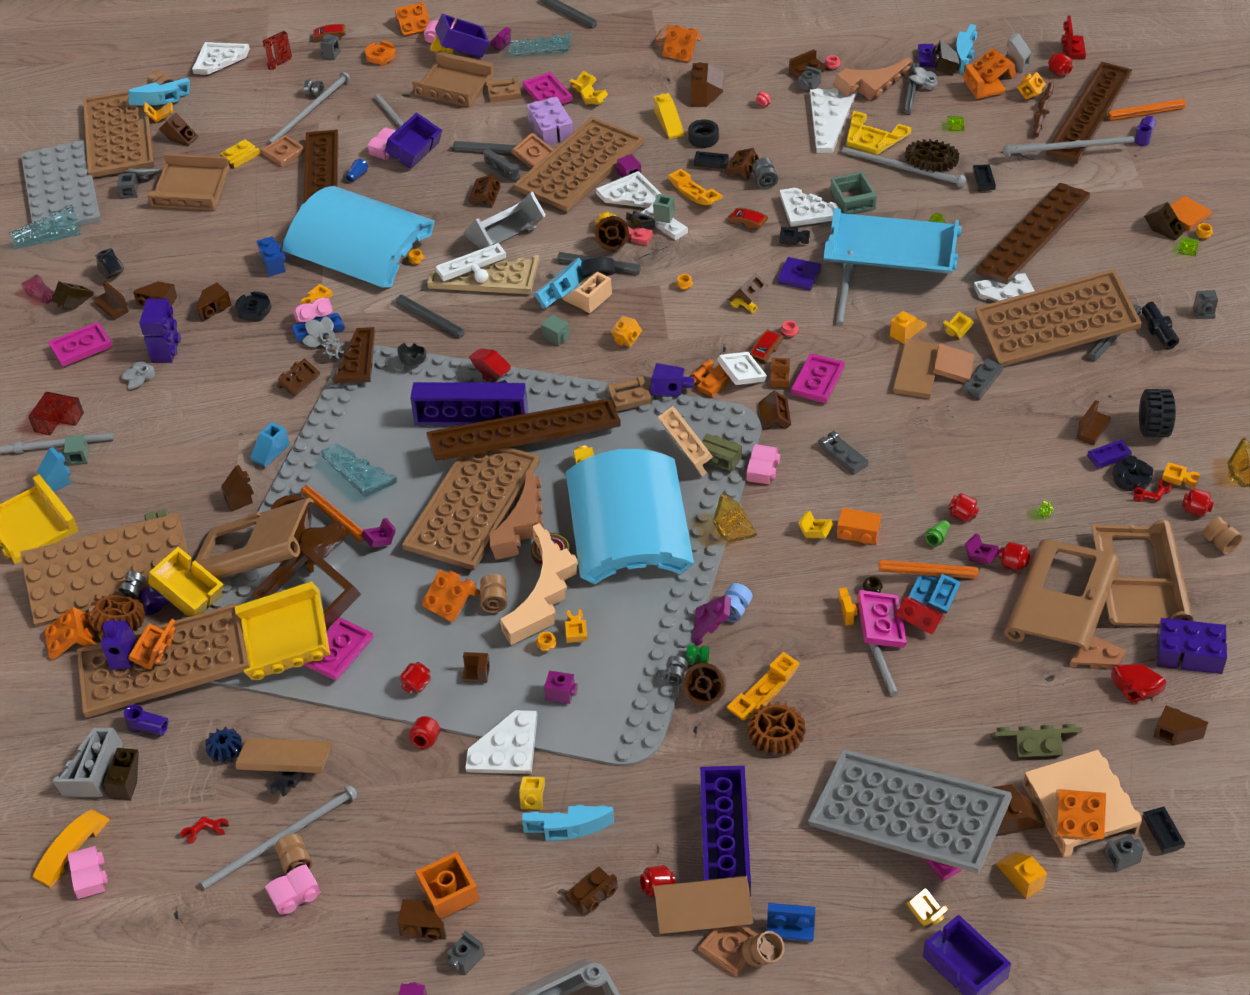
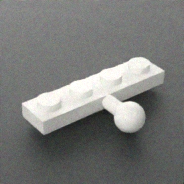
[436,243,506,283]

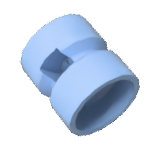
[724,583,753,622]

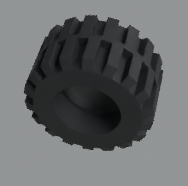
[1139,389,1176,437]

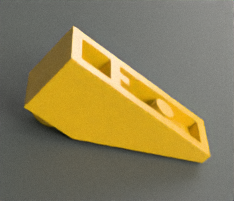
[654,93,684,139]

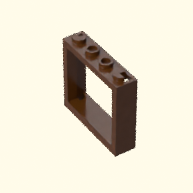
[251,541,361,630]

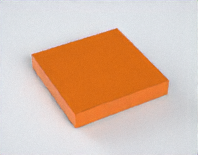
[1170,195,1212,231]

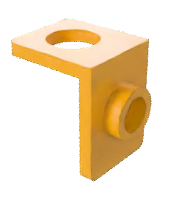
[144,102,173,123]

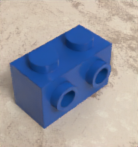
[256,236,286,277]

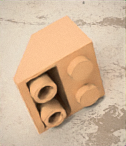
[563,272,612,313]

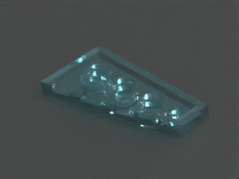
[510,32,571,55]
[9,205,82,250]
[321,444,397,497]

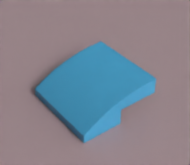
[909,574,961,614]

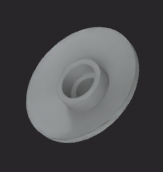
[127,168,160,179]

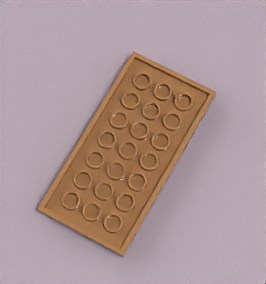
[83,91,155,177]
[514,117,644,212]
[975,269,1142,366]
[402,447,541,571]
[20,513,192,627]
[77,603,250,718]

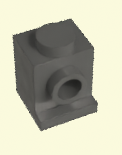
[320,34,341,60]
[798,66,821,92]
[117,173,138,199]
[1193,290,1218,319]
[1104,834,1144,872]
[447,931,485,975]

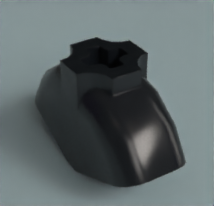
[95,248,124,279]

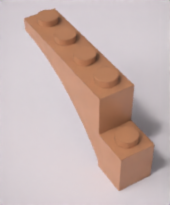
[833,57,912,101]
[490,469,544,560]

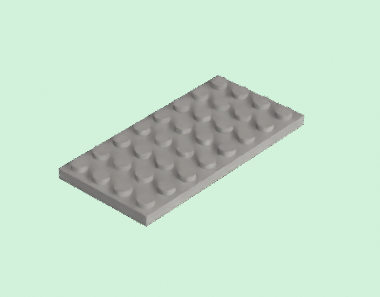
[21,140,102,236]
[808,749,1012,874]

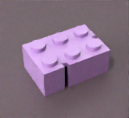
[527,97,574,145]

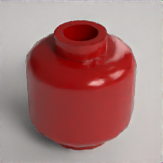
[1048,53,1073,77]
[1182,488,1214,517]
[948,493,979,522]
[999,542,1031,571]
[399,662,431,694]
[409,716,440,748]
[639,865,675,897]

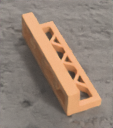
[658,406,713,477]

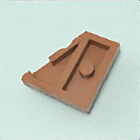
[1070,636,1127,670]

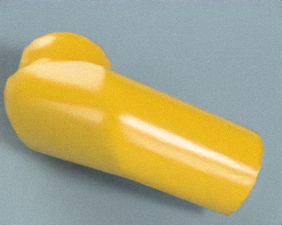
[730,296,758,313]

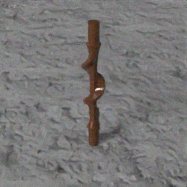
[1032,82,1054,137]

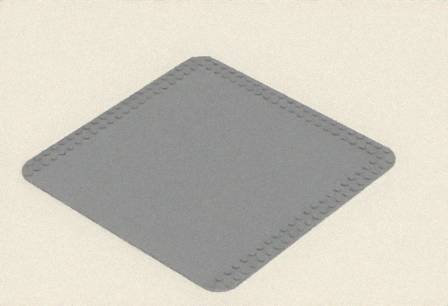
[204,344,762,766]

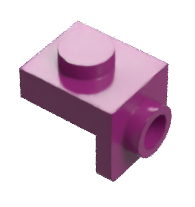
[490,27,511,51]
[361,518,396,548]
[964,534,1000,564]

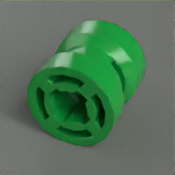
[686,644,709,666]

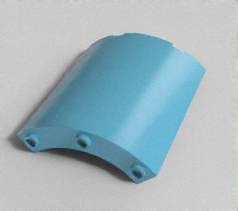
[282,186,435,287]
[824,208,962,274]
[566,449,694,585]

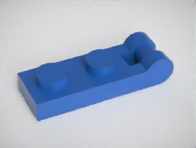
[292,313,345,342]

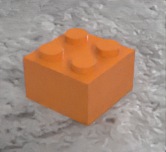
[415,852,479,919]

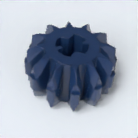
[205,726,243,764]

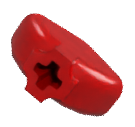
[469,348,511,382]
[1111,664,1166,703]

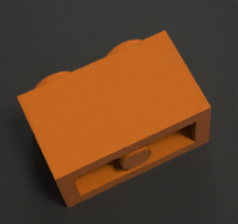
[837,508,882,545]

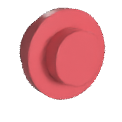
[825,55,840,69]
[756,91,771,107]
[781,320,799,337]

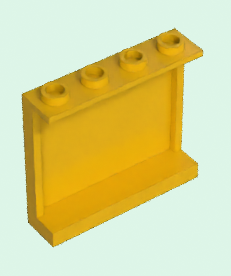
[0,474,79,564]
[235,581,330,680]

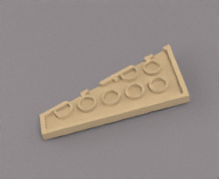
[427,255,539,294]

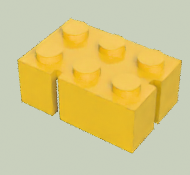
[148,547,223,617]

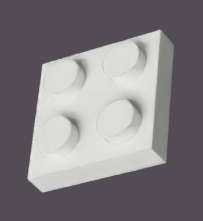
[717,352,767,385]

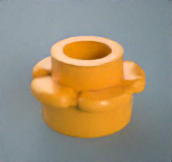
[1195,223,1213,239]
[408,249,424,265]
[676,274,693,290]
[536,631,556,651]

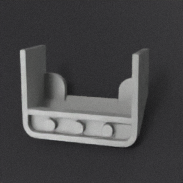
[464,191,546,250]
[511,959,620,995]

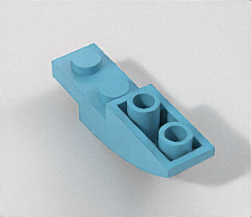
[956,24,978,73]
[128,78,190,106]
[534,258,584,308]
[522,805,614,841]

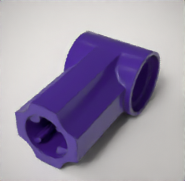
[1135,115,1156,146]
[139,588,171,615]
[124,704,169,736]

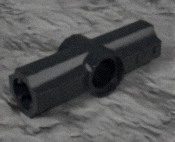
[1142,302,1180,350]

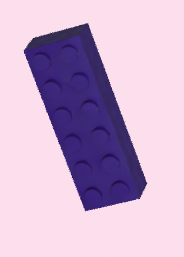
[410,382,528,425]
[700,766,751,897]

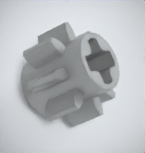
[322,338,345,359]

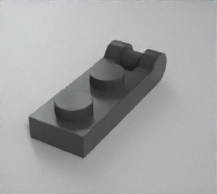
[483,149,520,183]
[963,359,1004,399]
[818,431,868,475]

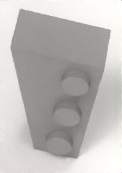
[52,728,123,797]

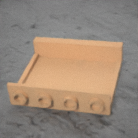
[1023,750,1142,857]

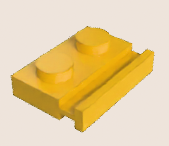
[220,139,260,168]

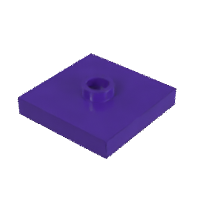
[777,257,821,290]

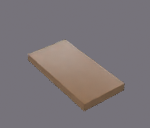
[893,339,939,399]
[235,738,332,773]
[654,876,753,934]

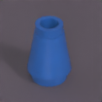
[346,158,369,182]

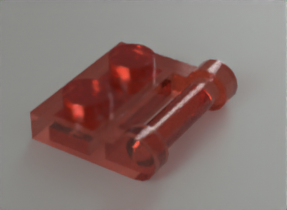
[262,31,292,70]

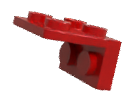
[1061,15,1086,59]

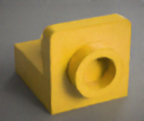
[519,777,545,810]

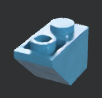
[250,422,290,467]
[37,447,71,492]

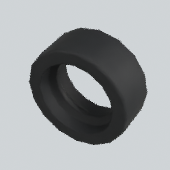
[688,119,719,148]
[581,257,615,278]

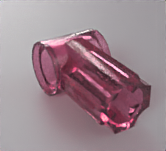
[22,274,54,304]

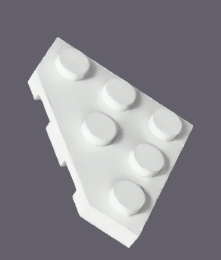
[192,42,250,75]
[596,171,661,208]
[779,188,839,227]
[974,273,1035,302]
[466,710,538,774]

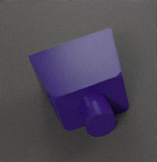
[651,363,694,396]
[101,620,136,670]

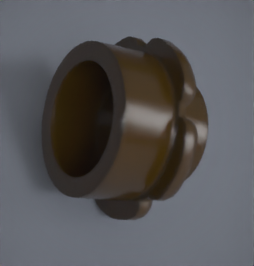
[862,576,883,593]

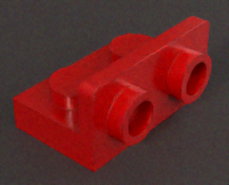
[896,596,945,634]

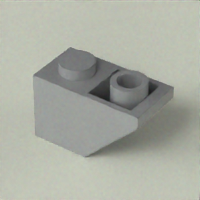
[1005,33,1032,73]

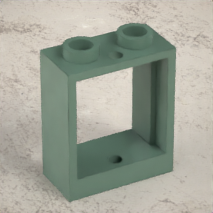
[830,172,877,214]

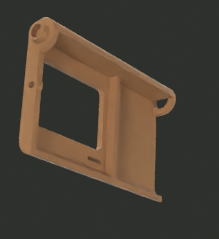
[190,498,314,580]
[1091,520,1193,627]
[1004,539,1120,652]

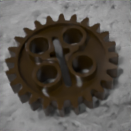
[905,139,960,172]

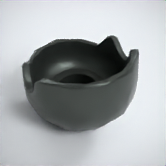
[397,343,427,366]

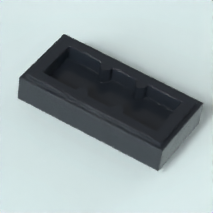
[693,151,729,169]
[973,164,996,191]
[1142,806,1185,854]

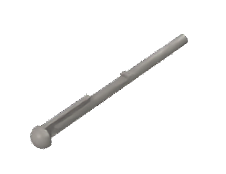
[268,72,350,144]
[1003,136,1134,157]
[842,147,966,188]
[200,786,357,890]

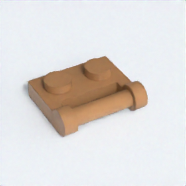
[487,76,521,103]
[607,375,652,412]

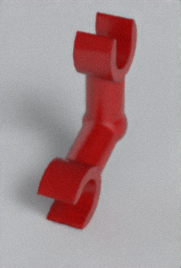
[1133,480,1172,502]
[181,817,229,844]

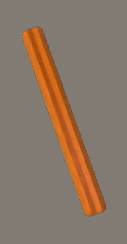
[1108,99,1186,120]
[301,485,364,543]
[878,560,979,579]

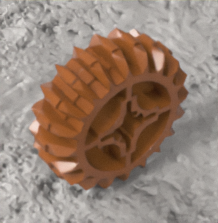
[88,594,145,633]
[747,701,806,757]

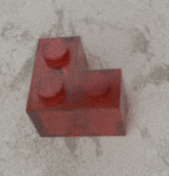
[28,392,84,436]

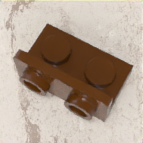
[789,49,825,80]
[725,148,759,180]
[468,174,501,207]
[277,358,320,397]
[565,866,618,916]

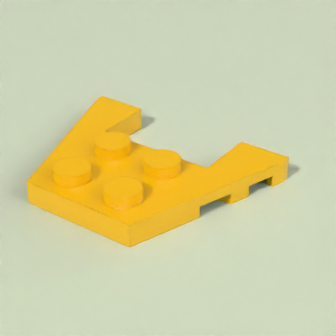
[847,111,912,155]

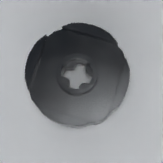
[235,292,271,322]
[1112,455,1153,491]

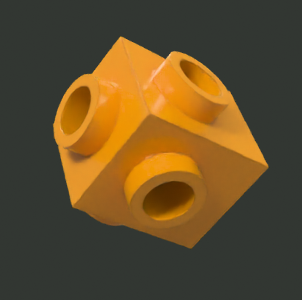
[1017,72,1046,100]
[611,316,642,347]

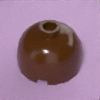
[595,216,629,251]
[682,663,726,706]

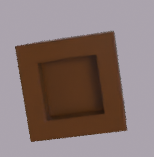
[462,652,490,683]

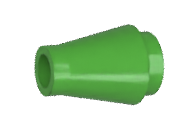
[925,520,950,546]

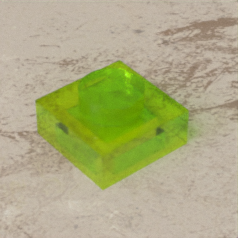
[947,116,965,131]
[1178,237,1199,256]

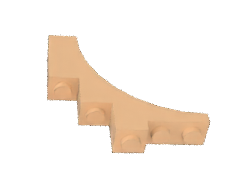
[500,523,578,645]

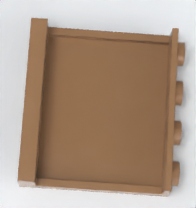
[412,51,495,108]
[147,153,230,211]

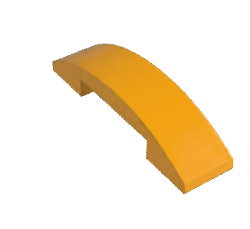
[668,169,723,205]
[727,652,800,721]
[33,809,110,888]

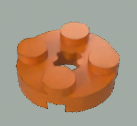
[365,41,396,66]

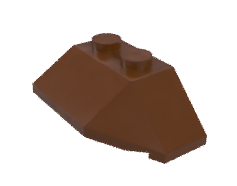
[691,62,724,107]
[992,784,1045,834]

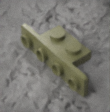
[991,724,1083,758]

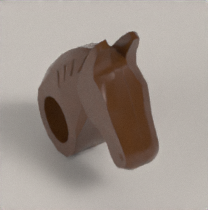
[270,495,347,573]

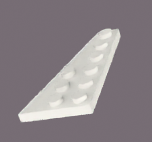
[810,88,858,153]

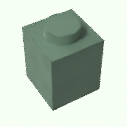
[653,194,675,223]
[541,315,570,346]
[64,435,89,466]

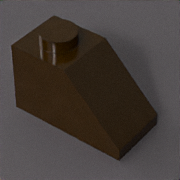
[51,281,94,310]

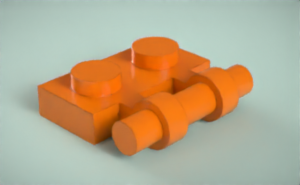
[690,359,731,398]

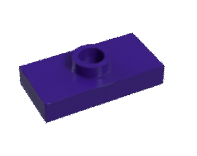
[918,44,935,67]
[1087,440,1132,469]

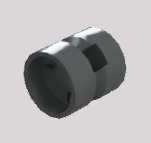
[752,158,778,189]

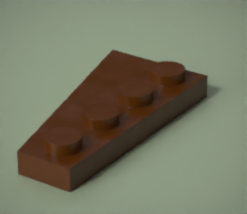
[333,327,375,384]

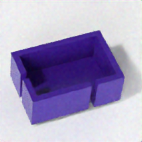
[435,13,490,58]
[385,112,442,169]
[139,299,181,363]
[1157,618,1227,674]
[923,914,1012,995]

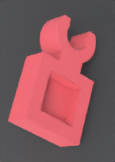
[628,227,653,246]

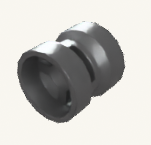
[304,80,324,97]
[119,571,146,598]
[663,656,688,686]

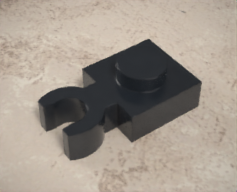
[626,211,655,229]
[779,227,810,245]
[270,771,305,796]

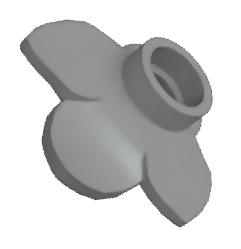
[909,67,938,90]
[302,316,336,348]
[120,361,155,390]

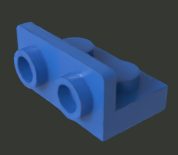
[767,903,816,942]

